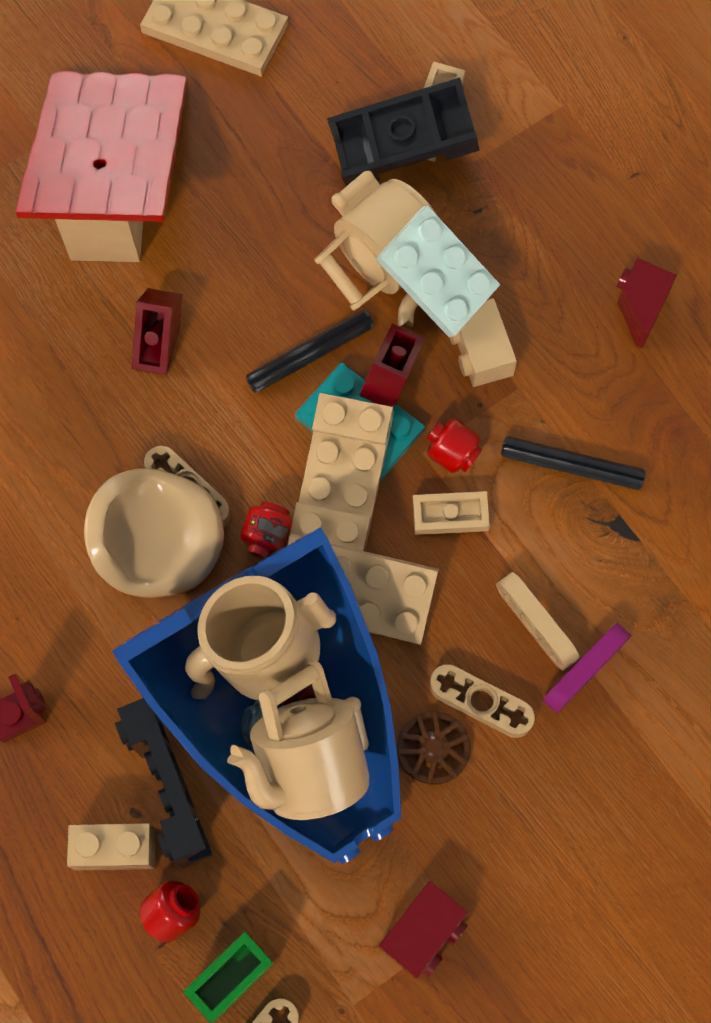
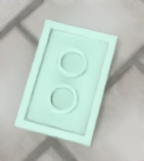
[375,205,500,337]

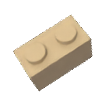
[449,298,517,387]
[67,823,156,871]

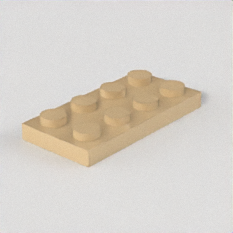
[140,0,289,77]
[287,534,439,645]

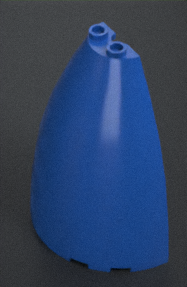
[112,527,401,864]

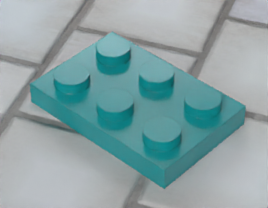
[295,362,425,482]

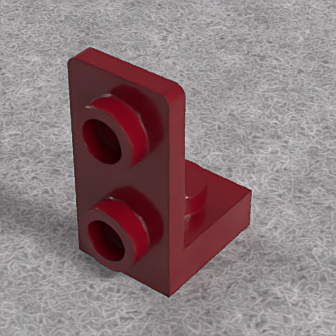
[0,674,47,743]

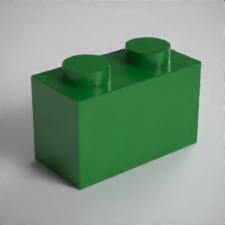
[183,932,275,1023]

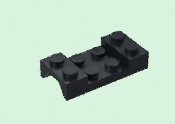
[327,77,480,186]
[115,698,213,868]

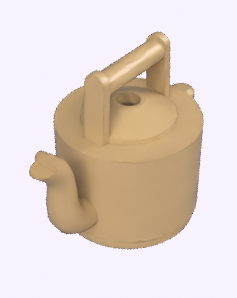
[314,171,437,327]
[185,576,336,700]
[227,660,370,820]

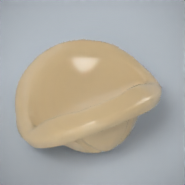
[84,468,224,598]

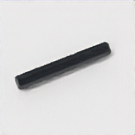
[246,310,374,393]
[501,436,646,490]

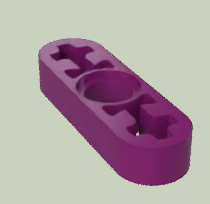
[542,622,632,714]

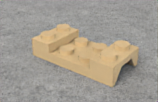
[290,393,394,551]

